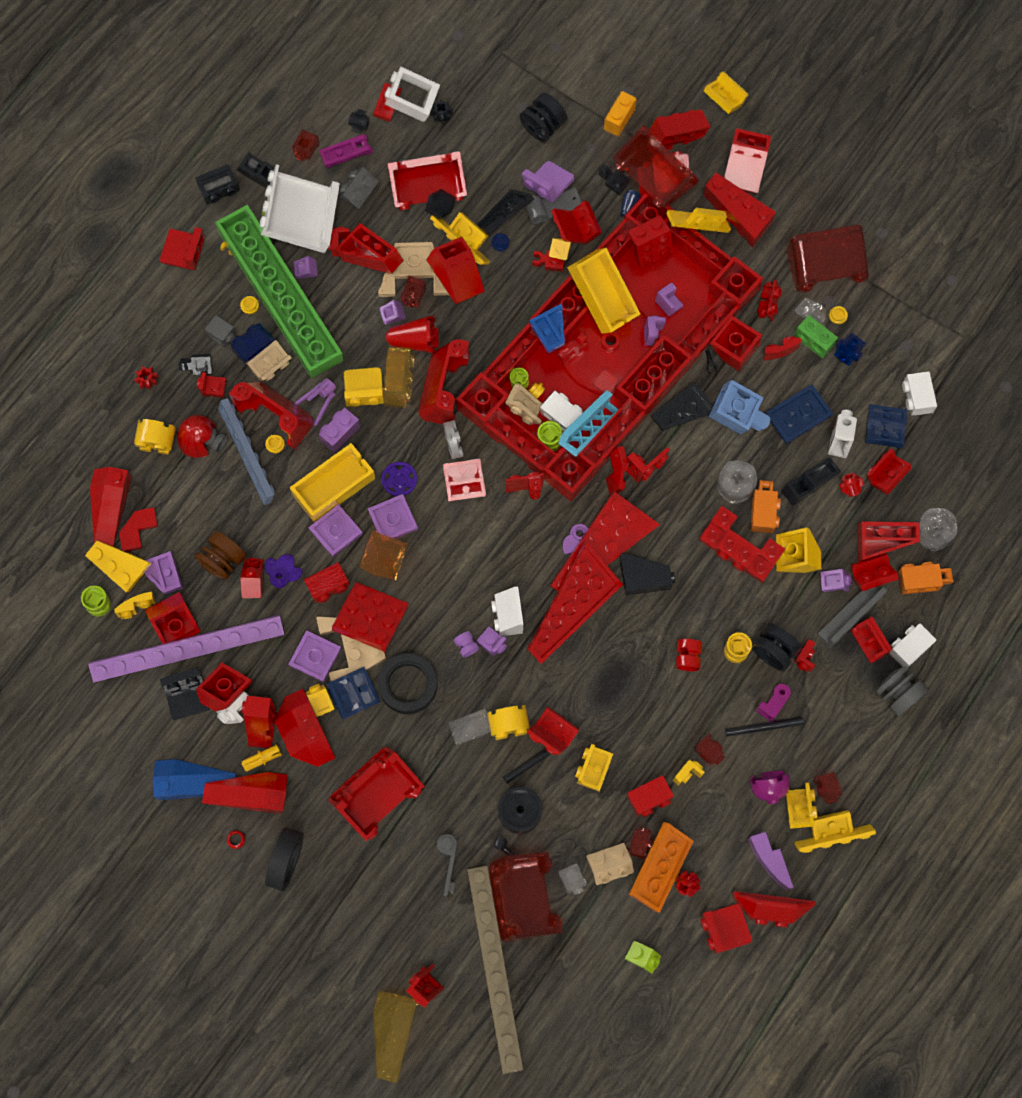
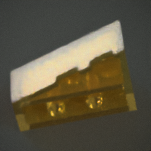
[383,347,414,408]

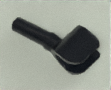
[705,350,719,374]
[494,837,518,861]

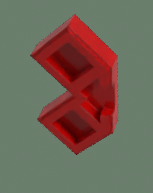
[606,446,628,495]
[119,507,158,552]

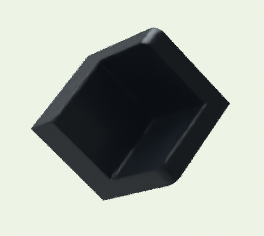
[425,189,456,219]

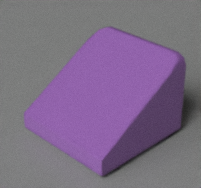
[294,256,318,279]
[379,300,406,325]

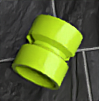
[537,421,562,451]
[81,586,111,617]

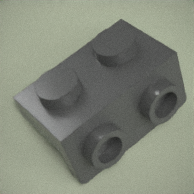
[337,167,379,210]

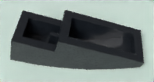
[237,152,282,188]
[781,457,841,506]

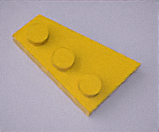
[85,541,152,592]

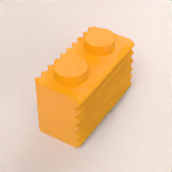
[604,91,636,136]

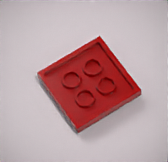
[332,582,409,652]

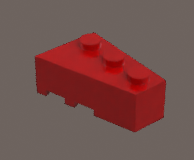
[241,696,277,748]

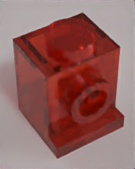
[292,129,320,161]
[401,276,426,308]
[694,733,725,767]
[813,772,842,804]
[628,827,653,860]

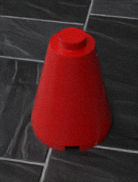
[386,316,439,353]

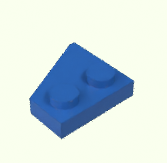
[529,304,565,353]

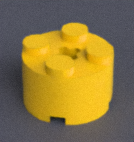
[134,419,176,455]
[487,705,530,740]

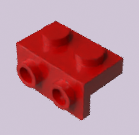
[867,449,912,495]
[406,963,444,1008]

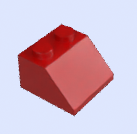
[710,315,762,372]
[145,592,201,644]
[196,663,252,712]

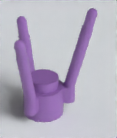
[295,378,336,426]

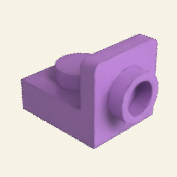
[644,316,666,346]
[820,569,852,592]
[476,627,507,657]

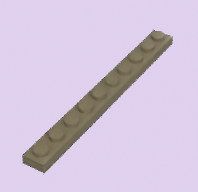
[467,866,523,1074]

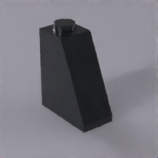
[620,553,675,596]

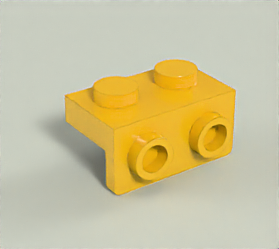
[703,72,748,114]
[575,744,613,792]
[786,783,817,829]

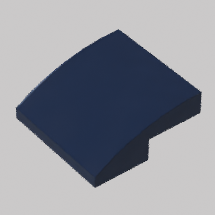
[865,404,907,448]
[326,667,380,720]

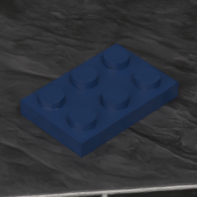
[765,384,833,444]

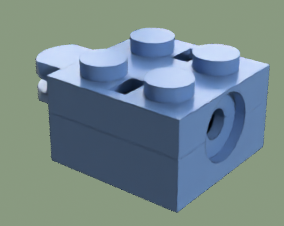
[709,380,770,435]

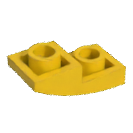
[114,592,156,619]

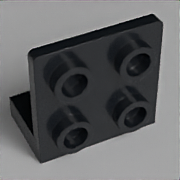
[160,668,210,720]

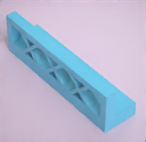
[558,390,619,457]

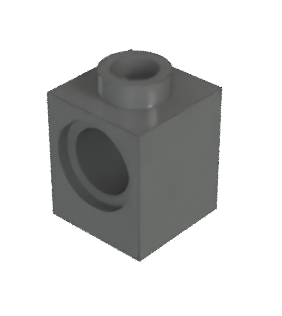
[205,315,236,348]

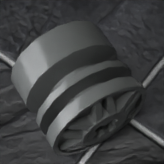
[876,665,929,717]

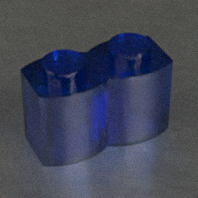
[231,323,274,366]

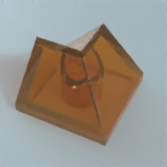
[359,530,408,580]

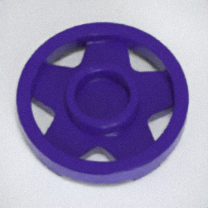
[381,462,417,497]

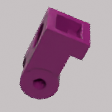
[756,684,791,722]

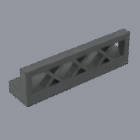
[817,587,887,649]

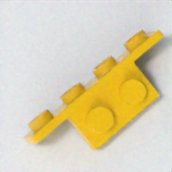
[667,208,731,233]
[430,212,491,265]
[794,810,876,853]

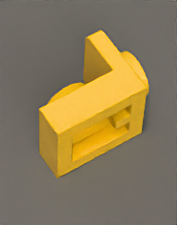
[549,237,572,260]
[306,684,334,717]
[673,760,705,786]

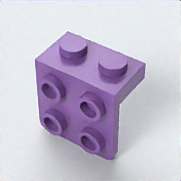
[522,161,574,203]

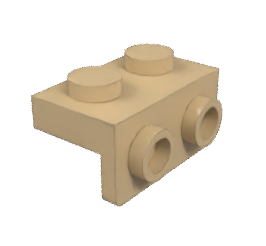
[246,340,292,381]
[505,384,542,425]
[586,843,634,885]

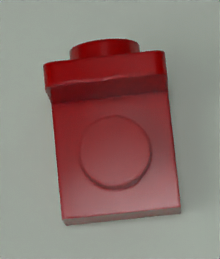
[197,372,227,398]
[794,639,816,672]

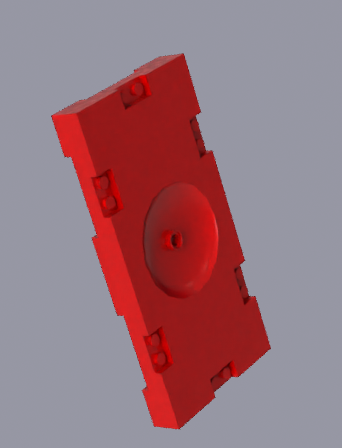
[456,190,763,502]

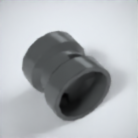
[204,427,227,452]

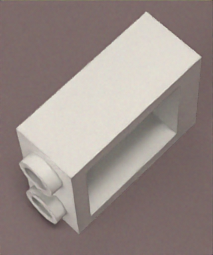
[384,67,440,122]

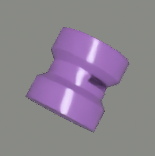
[453,631,480,658]

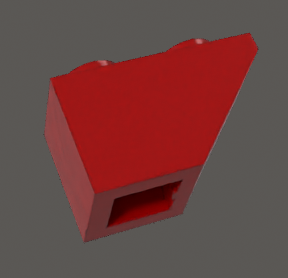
[240,558,264,598]

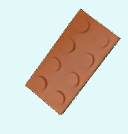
[629,822,694,913]

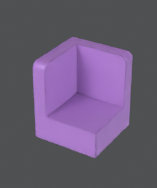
[655,283,683,317]

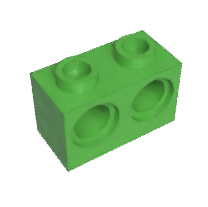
[794,315,838,359]

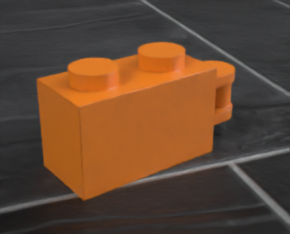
[750,480,781,533]
[898,562,954,595]

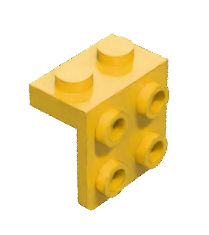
[344,368,384,407]

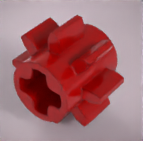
[134,366,158,390]
[839,473,864,497]
[675,870,701,897]

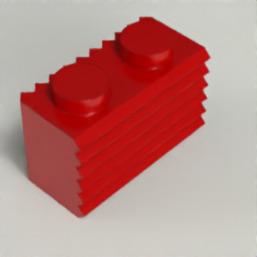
[304,562,350,603]

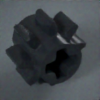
[430,100,453,124]
[348,109,370,133]

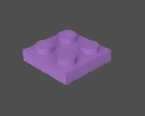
[368,494,418,544]
[308,504,363,557]
[288,630,342,683]

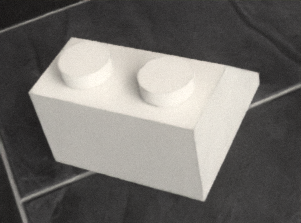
[491,587,523,636]

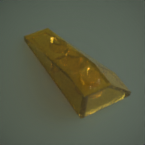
[373,991,418,1083]

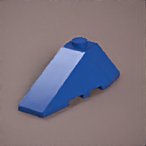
[153,759,236,801]

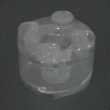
[717,460,757,503]
[918,508,957,551]

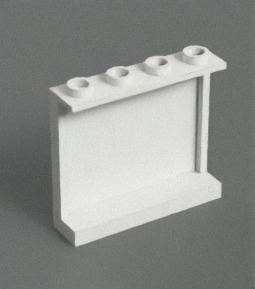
[259,164,340,253]

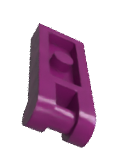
[319,134,373,168]

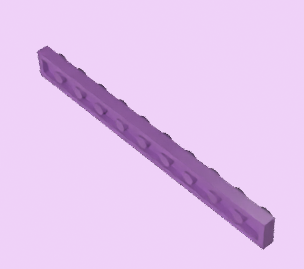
[88,615,284,682]

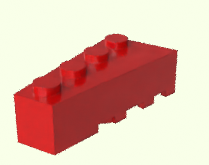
[703,173,776,248]

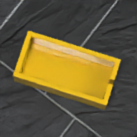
[567,248,640,333]
[290,443,375,523]

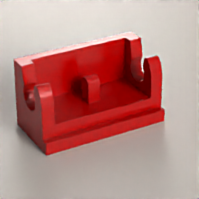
[851,617,893,664]

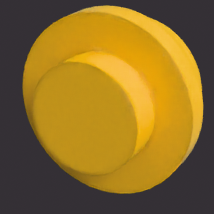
[240,296,259,314]
[829,306,848,324]
[528,382,545,399]
[266,435,285,453]

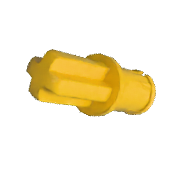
[242,745,282,771]

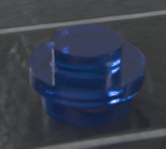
[491,233,510,252]

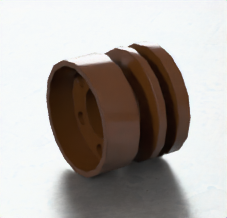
[194,530,246,581]

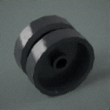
[752,623,802,672]
[498,787,542,835]

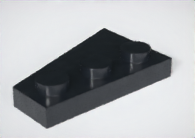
[477,189,535,234]
[650,382,714,431]

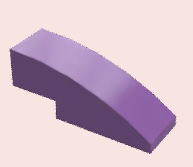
[748,832,793,891]

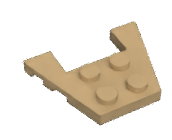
[378,242,449,297]
[316,617,386,681]

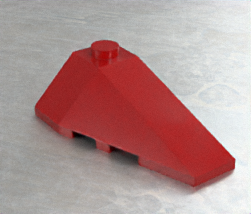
[90,467,132,547]
[202,772,287,814]

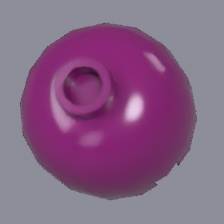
[750,771,790,804]

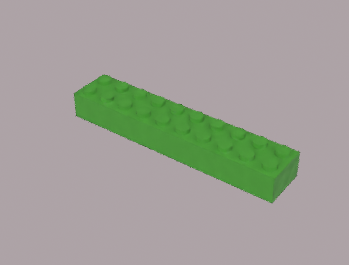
[215,205,343,379]

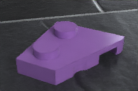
[145,551,183,595]

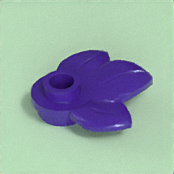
[265,554,303,588]

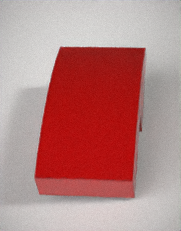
[763,336,802,361]

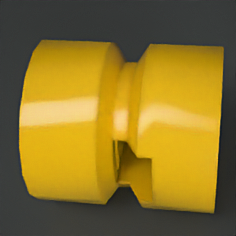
[724,633,752,663]

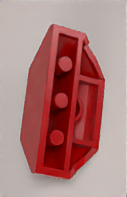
[274,689,335,767]
[732,891,815,928]

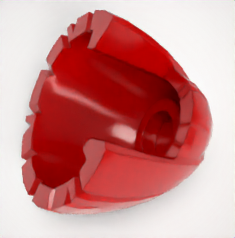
[177,415,217,458]

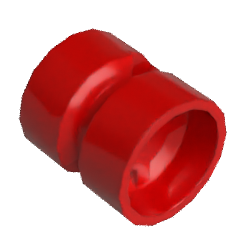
[675,639,703,672]

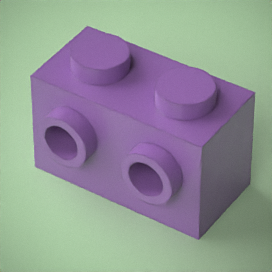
[319,408,360,453]

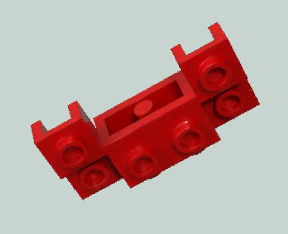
[699,506,785,583]

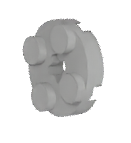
[443,420,463,459]

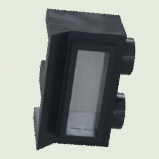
[195,163,240,205]

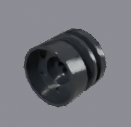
[519,92,568,142]

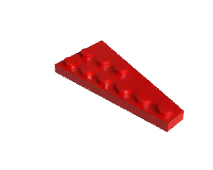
[550,492,660,592]
[527,542,623,664]

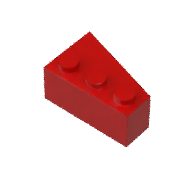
[643,109,710,157]
[335,223,404,274]
[858,522,920,562]

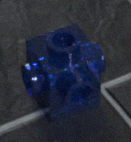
[834,333,867,366]

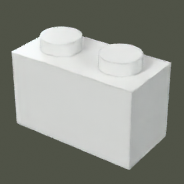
[902,372,937,416]
[540,391,583,432]
[889,624,936,667]

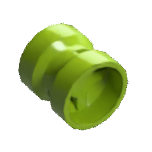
[510,368,529,389]

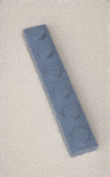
[218,398,275,505]

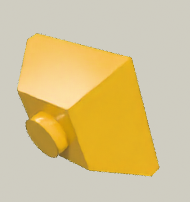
[776,528,821,573]

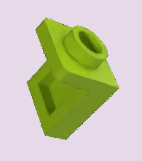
[625,941,661,974]

